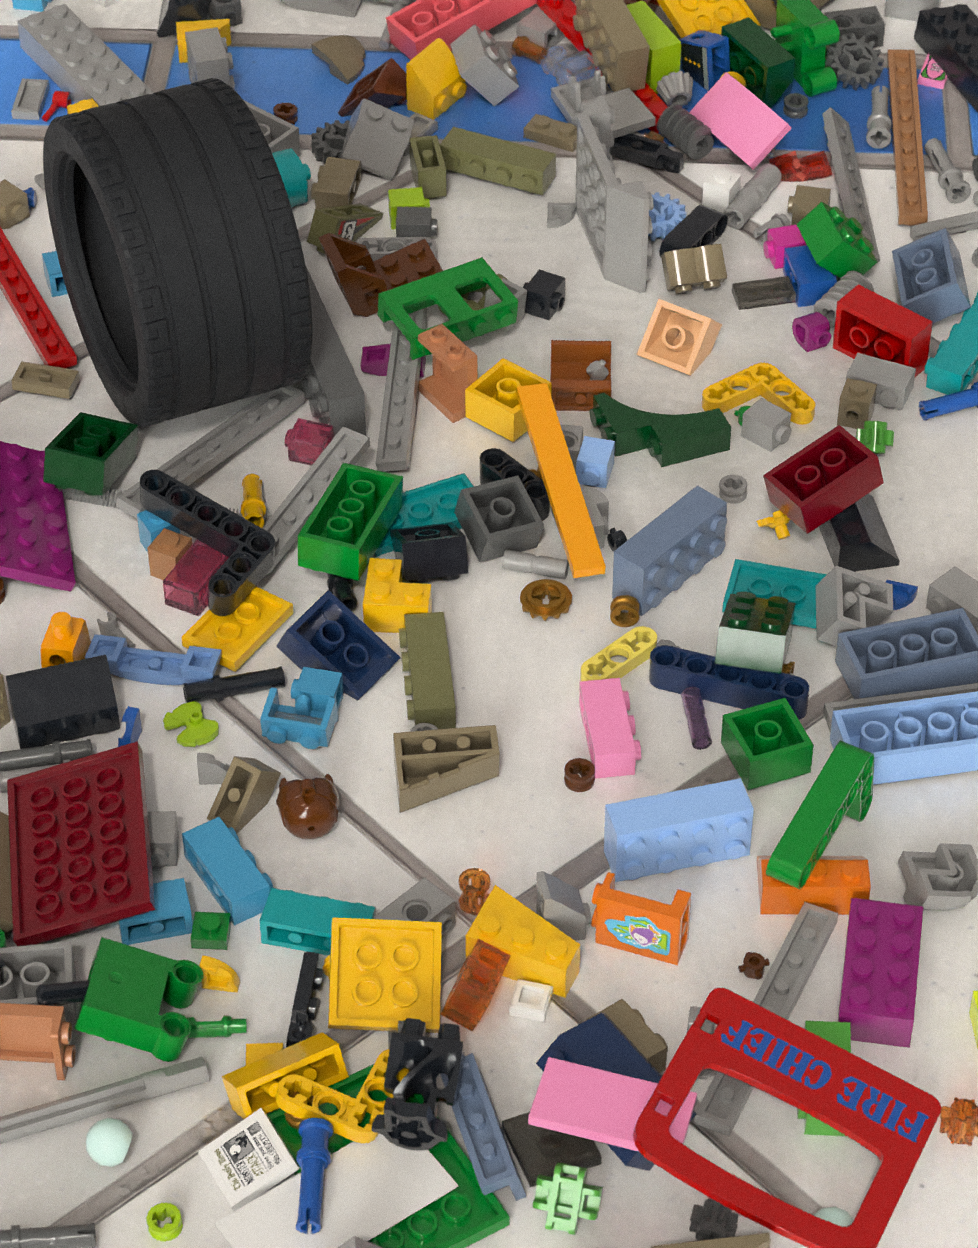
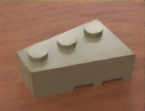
[393,725,500,813]

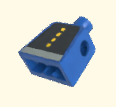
[679,30,730,92]

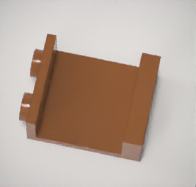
[550,340,611,411]

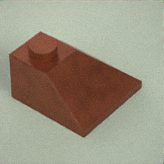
[338,58,407,117]

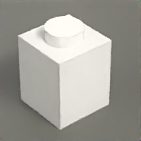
[702,167,741,213]

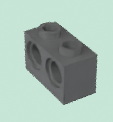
[824,6,885,48]

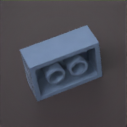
[892,228,971,324]

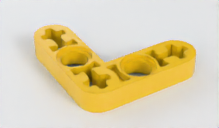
[702,363,815,425]
[276,1049,409,1144]

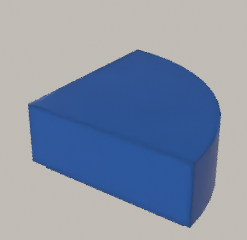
[886,580,918,610]
[118,706,142,747]

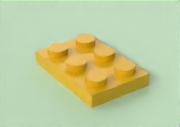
[181,586,293,672]

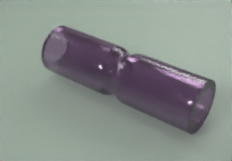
[681,687,712,750]

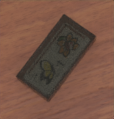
[731,276,796,310]

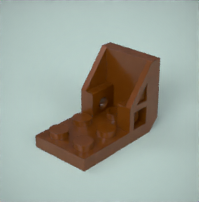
[318,233,443,317]

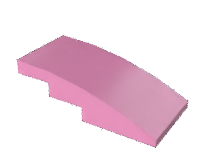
[689,72,792,170]

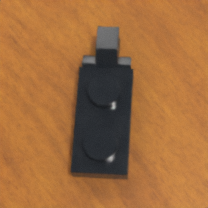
[610,133,684,173]
[286,951,324,1047]

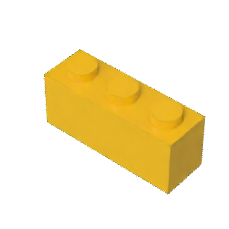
[221,1032,349,1119]

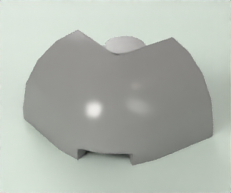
[898,843,978,910]

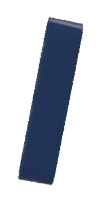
[649,645,809,720]

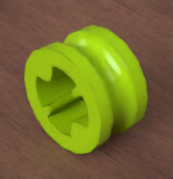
[146,1202,183,1241]

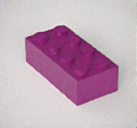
[838,898,923,1048]

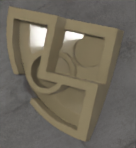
[312,35,366,85]

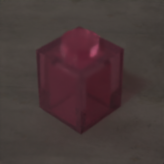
[284,418,334,466]

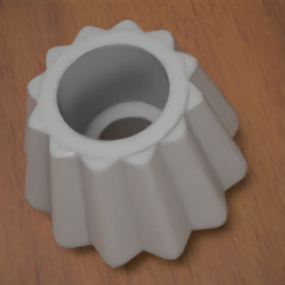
[656,71,693,106]

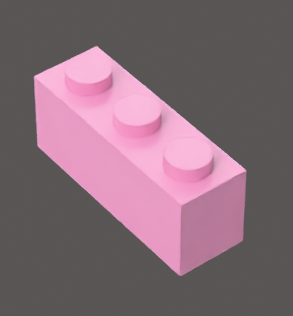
[579,678,641,779]

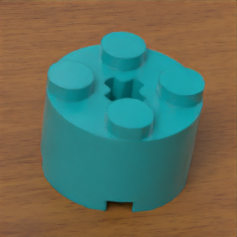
[272,148,311,207]

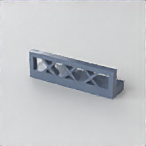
[440,1053,527,1201]

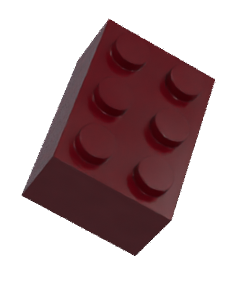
[763,425,884,534]

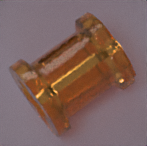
[458,868,491,915]

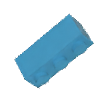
[182,817,273,926]

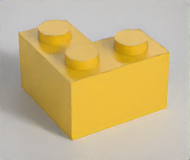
[363,558,432,633]

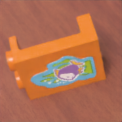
[591,872,691,966]

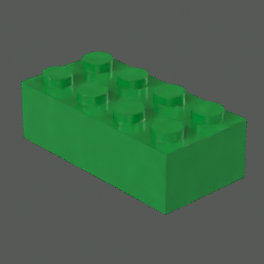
[298,462,403,581]

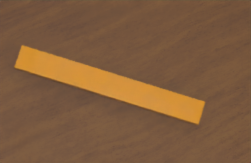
[516,383,606,578]

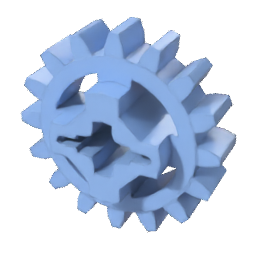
[648,192,686,241]

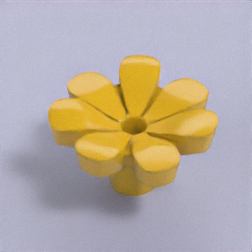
[756,510,790,540]

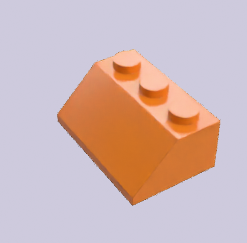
[757,855,871,915]

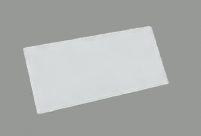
[214,1134,458,1248]

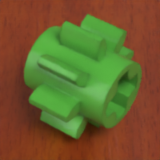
[856,421,894,454]

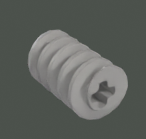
[814,271,874,328]

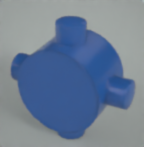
[23,187,36,210]

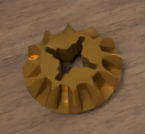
[520,579,572,621]

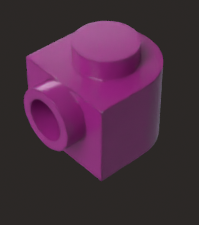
[792,312,831,352]

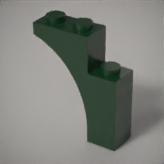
[590,393,731,467]

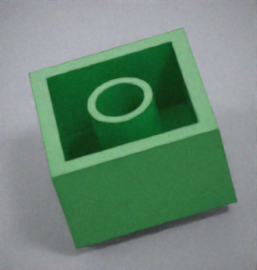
[796,201,877,278]
[721,698,814,790]

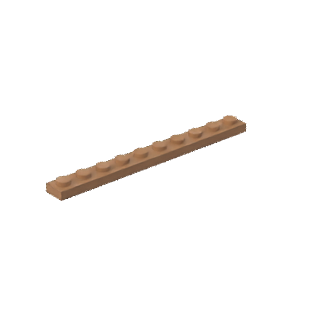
[887,49,928,226]

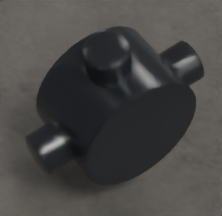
[607,528,627,552]

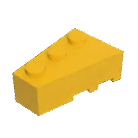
[465,885,580,998]

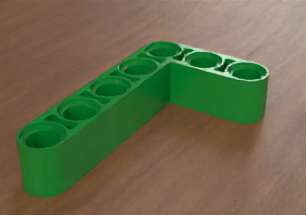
[766,741,874,889]

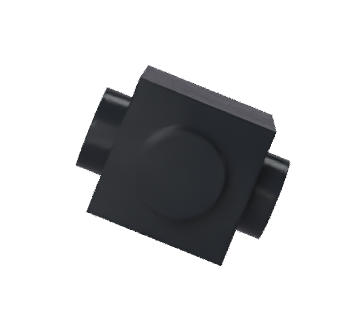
[522,269,565,320]

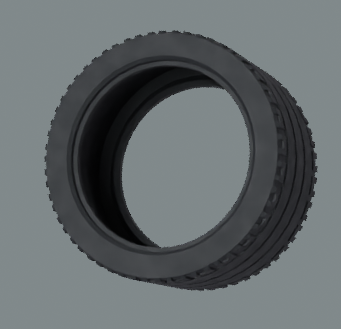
[43,78,313,427]

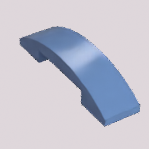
[85,634,222,685]

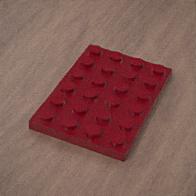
[7,741,155,946]

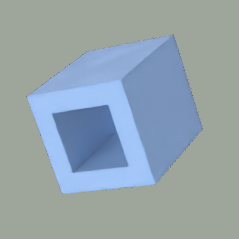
[576,436,615,488]

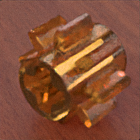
[939,1097,978,1146]

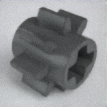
[689,1198,739,1241]

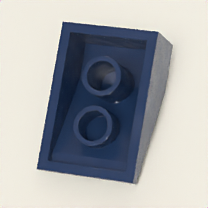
[276,590,401,701]

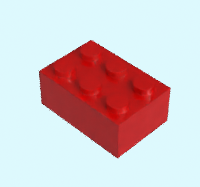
[833,284,933,378]

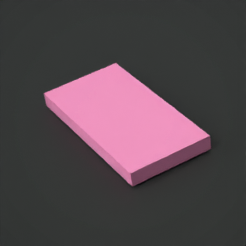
[528,1057,697,1151]

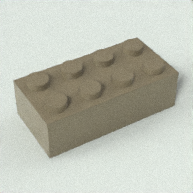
[573,0,650,92]

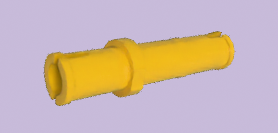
[241,474,266,528]

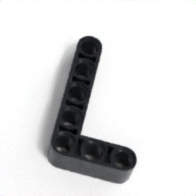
[140,470,275,616]

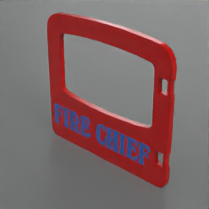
[633,988,942,1248]

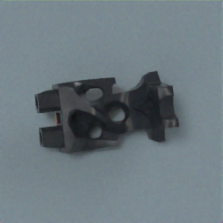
[371,1018,465,1151]

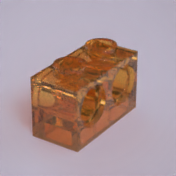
[440,939,511,1031]

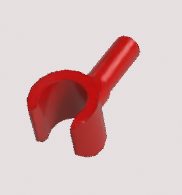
[42,91,72,122]

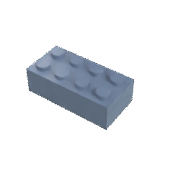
[612,485,727,616]
[835,608,978,699]

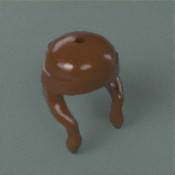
[276,774,340,839]

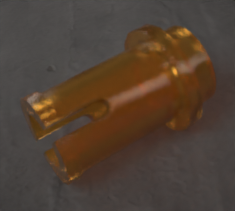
[512,36,548,64]

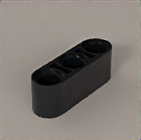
[659,204,728,257]
[479,448,550,521]

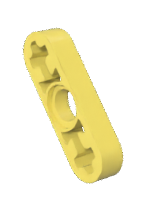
[580,626,657,681]

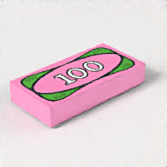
[917,53,948,89]

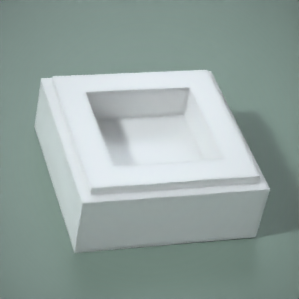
[509,979,553,1022]

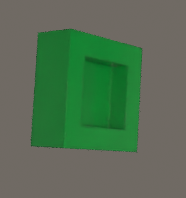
[191,912,231,950]

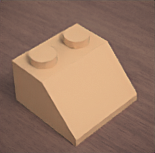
[637,299,722,376]

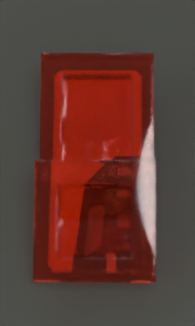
[768,151,832,182]

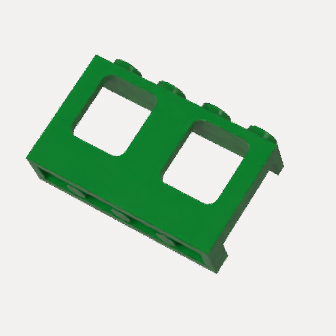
[378,257,518,360]

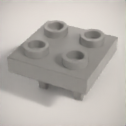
[551,70,613,126]

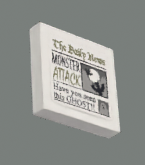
[198,1108,300,1211]

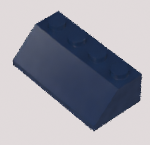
[536,1013,696,1171]

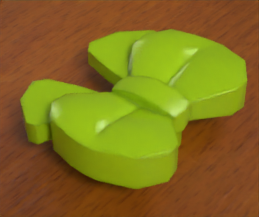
[163,701,219,747]

